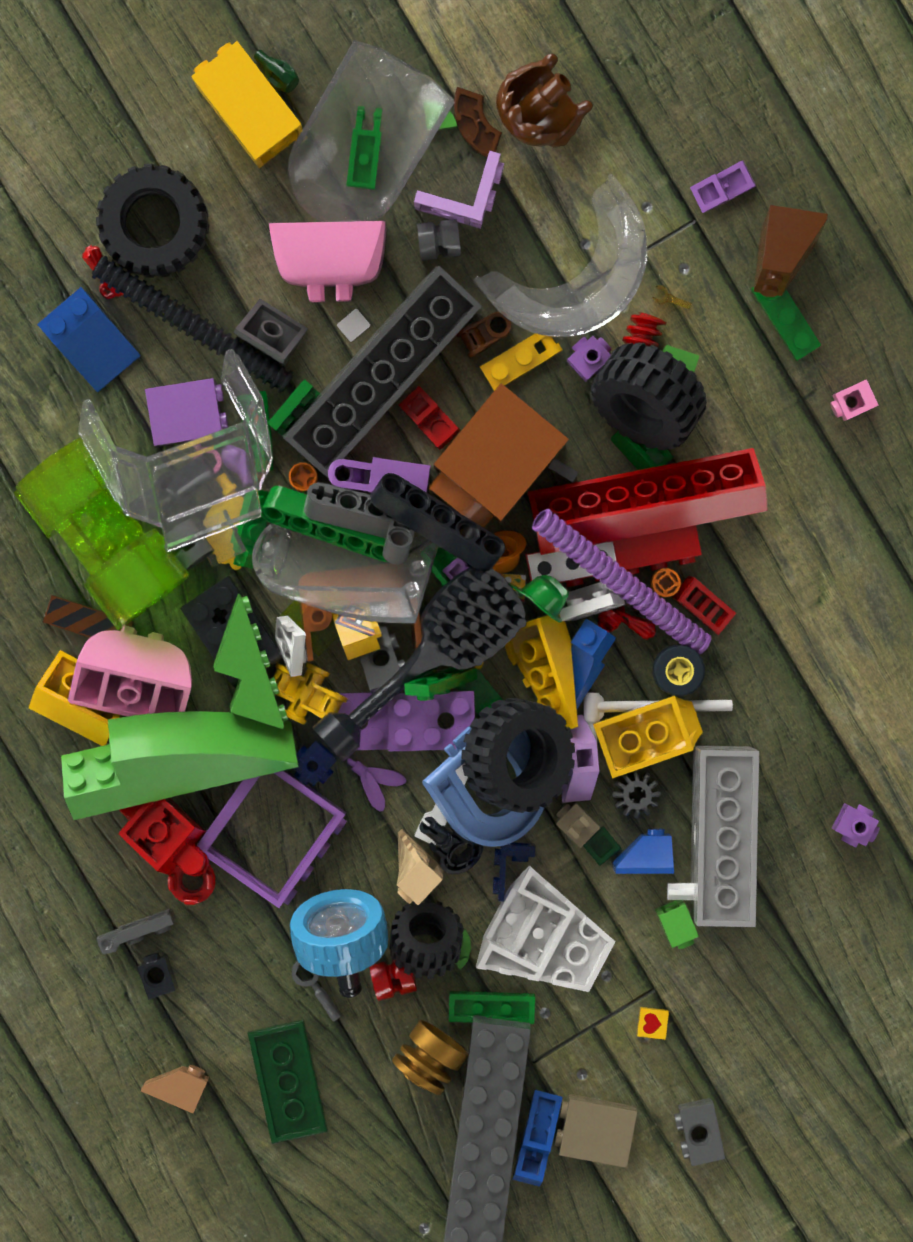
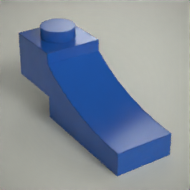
[571,619,616,709]
[512,1090,563,1187]

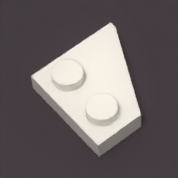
[275,616,307,677]

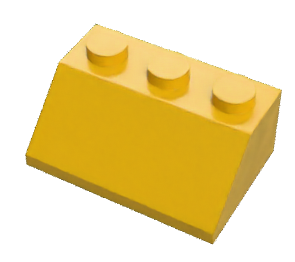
[28,650,123,746]

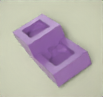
[690,161,757,213]

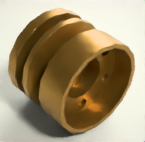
[392,1019,469,1095]

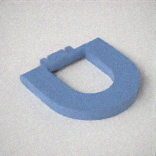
[422,726,544,847]

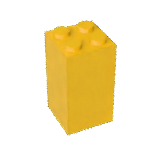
[191,41,304,168]

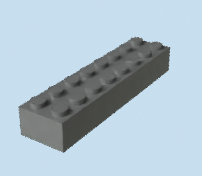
[281,266,482,477]
[444,1015,531,1242]

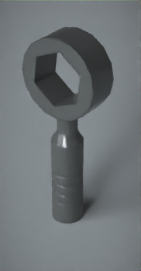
[292,961,342,1022]

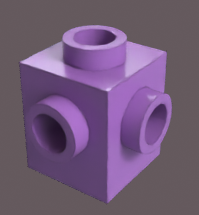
[567,336,612,382]
[832,803,880,847]

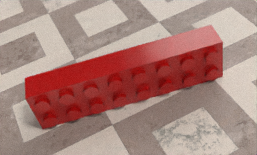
[528,448,768,555]

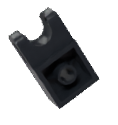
[180,576,283,688]

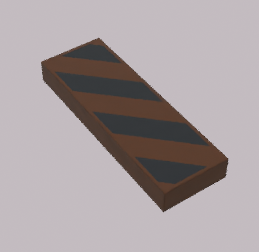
[43,595,134,638]

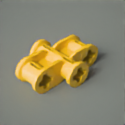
[273,662,348,725]

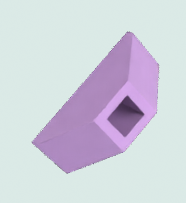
[561,715,599,803]

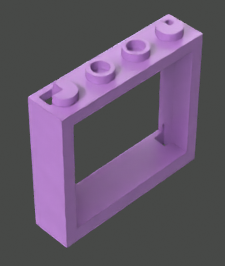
[197,770,347,908]

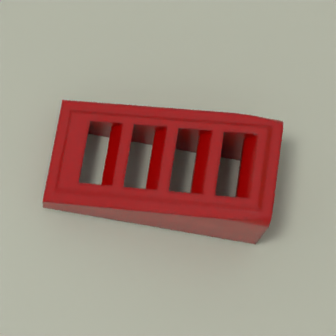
[672,576,736,635]

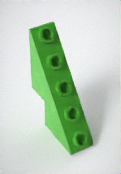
[213,594,288,729]

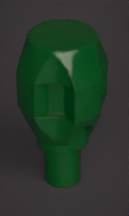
[254,50,299,93]

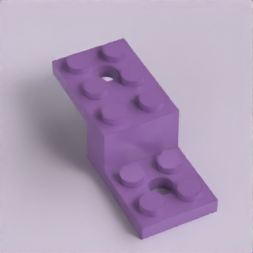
[338,691,475,751]

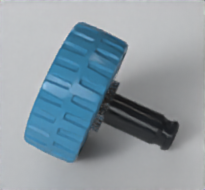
[290,889,389,998]

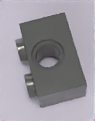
[359,626,405,694]
[674,1098,725,1166]

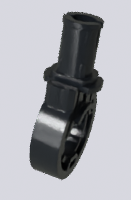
[419,817,483,874]

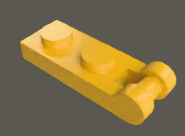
[480,326,563,391]

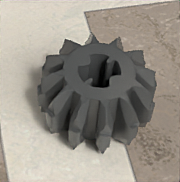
[612,770,661,819]

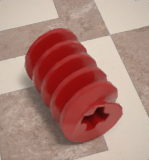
[622,312,667,347]

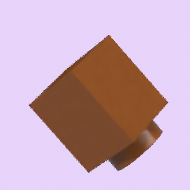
[427,383,569,528]

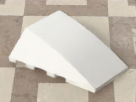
[476,866,615,992]

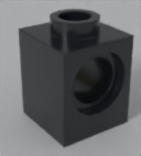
[137,952,178,1000]

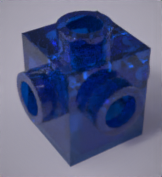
[294,740,338,786]

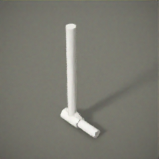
[584,692,733,750]

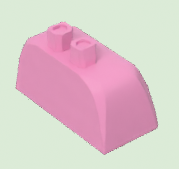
[269,221,387,302]
[68,626,192,716]

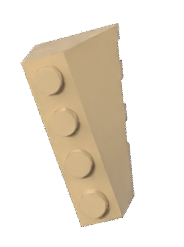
[397,829,443,905]

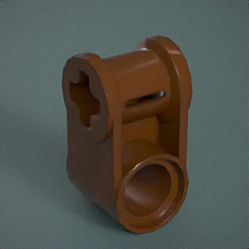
[456,312,512,359]

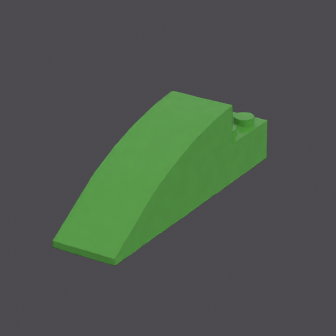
[61,711,299,820]

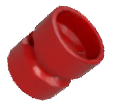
[369,960,417,1001]

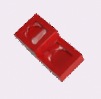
[399,386,460,450]

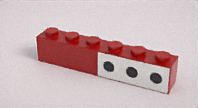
[525,525,702,587]

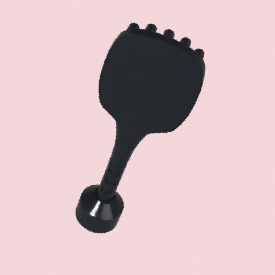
[312,567,526,762]

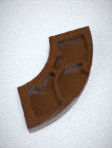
[454,87,502,158]

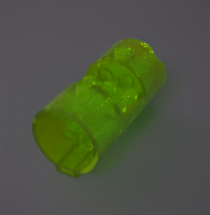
[13,436,190,630]

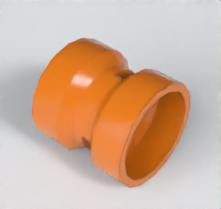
[289,462,318,492]
[650,568,681,597]

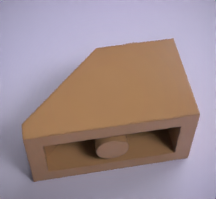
[141,1065,209,1114]

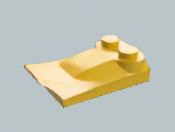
[593,695,703,779]

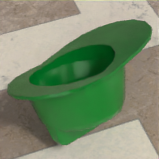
[508,575,569,623]

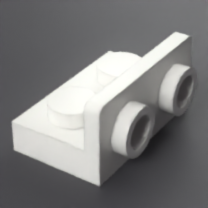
[560,582,625,621]

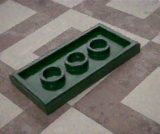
[248,1019,328,1144]

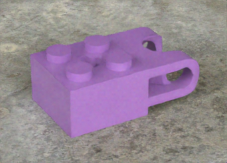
[328,457,431,494]

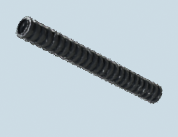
[92,256,294,394]

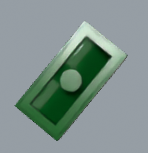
[611,431,674,470]

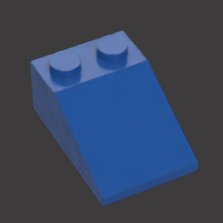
[37,287,141,393]

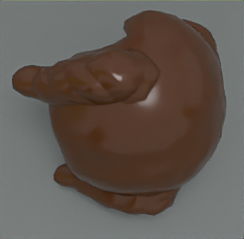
[496,53,593,148]

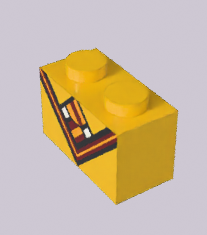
[331,602,382,660]

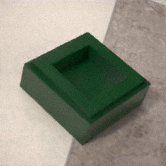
[583,826,622,866]

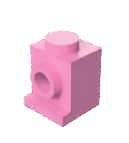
[830,379,879,421]

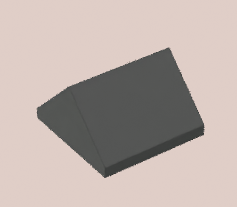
[234,299,308,366]

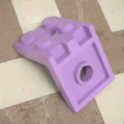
[414,151,504,229]

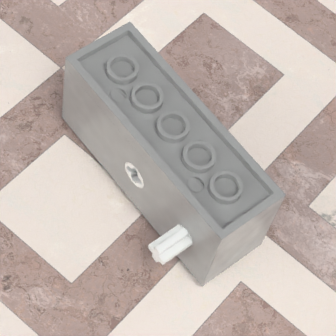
[667,745,759,927]

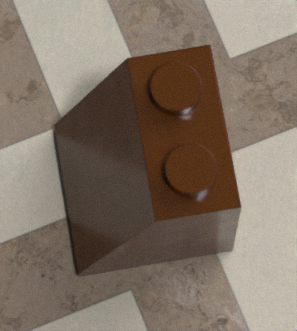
[753,205,828,297]

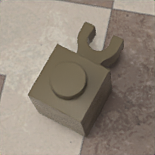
[555,802,601,848]

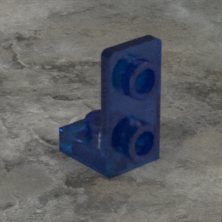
[492,842,536,902]

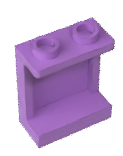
[145,378,228,447]

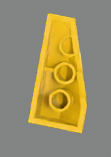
[505,614,578,729]

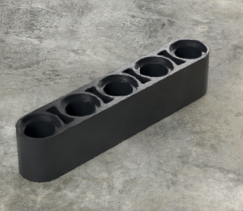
[370,473,505,572]

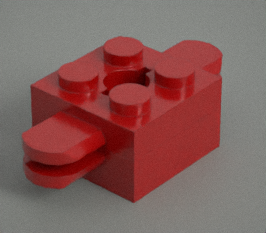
[118,798,209,877]

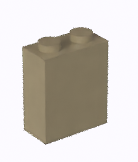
[554,1094,637,1168]

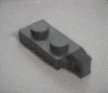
[97,908,176,954]

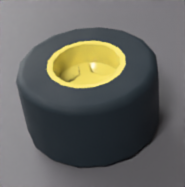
[652,645,705,697]

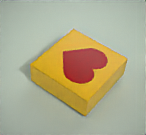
[637,1007,669,1040]

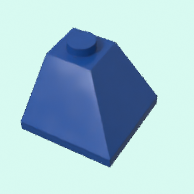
[612,828,674,874]

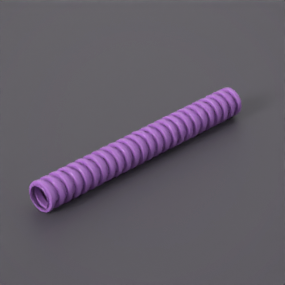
[532,509,711,655]

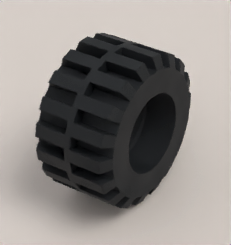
[389,899,463,979]

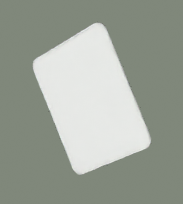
[337,309,370,342]

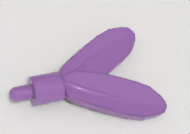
[347,758,406,811]

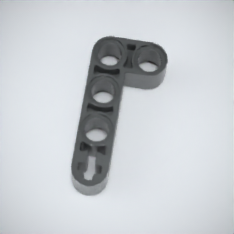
[304,483,415,565]

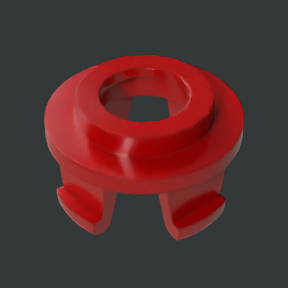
[168,864,216,905]

